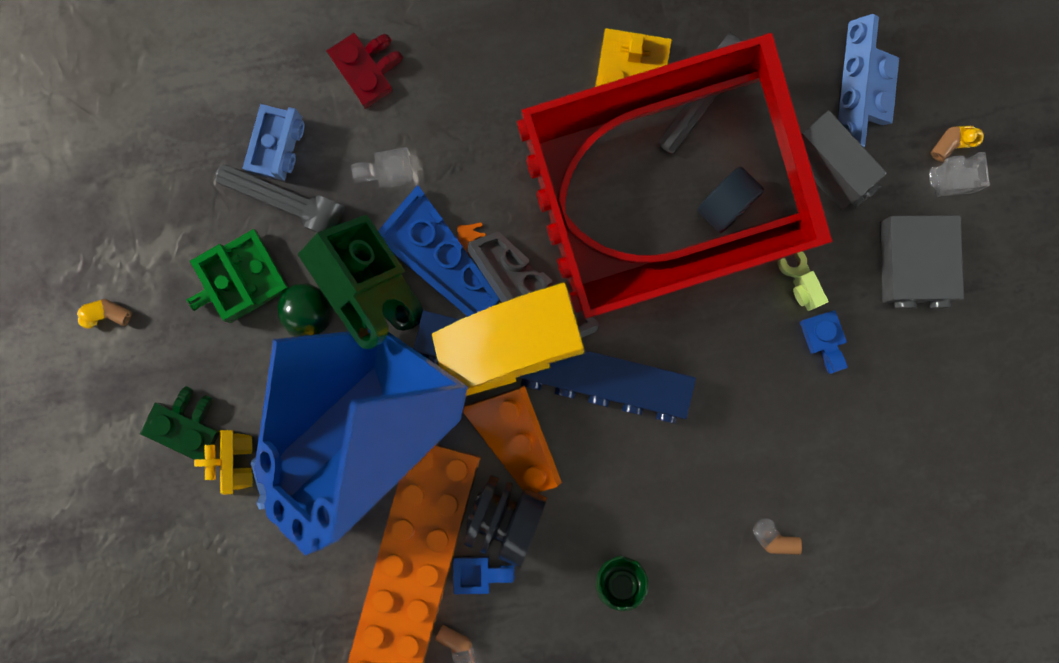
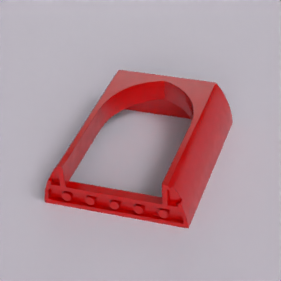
[516,32,832,319]

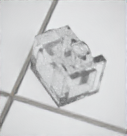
[929,152,990,197]

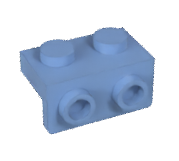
[242,104,304,182]

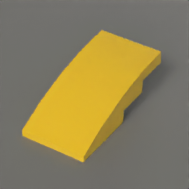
[432,282,584,396]

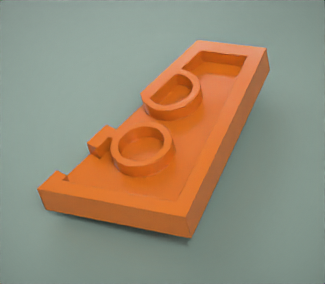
[463,385,562,493]

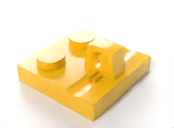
[595,28,672,87]

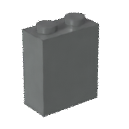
[801,110,887,210]
[880,215,964,309]

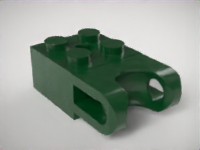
[297,214,424,349]

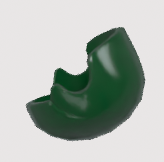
[277,283,330,337]
[595,555,649,612]

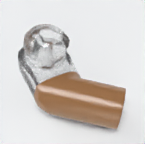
[754,518,802,555]
[435,625,476,663]

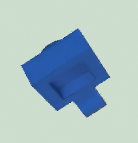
[800,310,847,374]
[453,556,515,594]

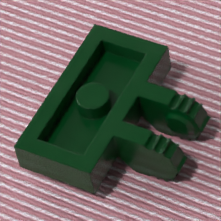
[139,386,220,460]

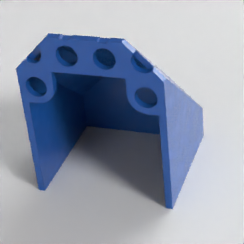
[254,329,468,555]

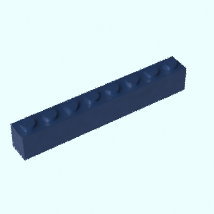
[413,311,696,424]

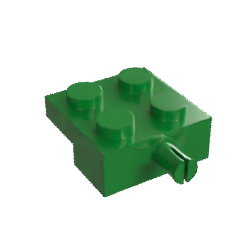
[186,229,289,323]

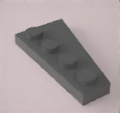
[467,231,600,338]

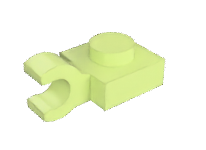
[778,251,829,311]

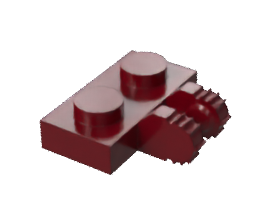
[326,33,403,109]

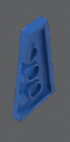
[378,185,500,317]

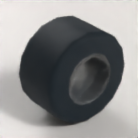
[697,167,764,233]

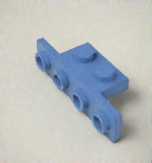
[838,14,899,148]

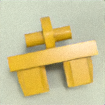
[194,430,253,495]

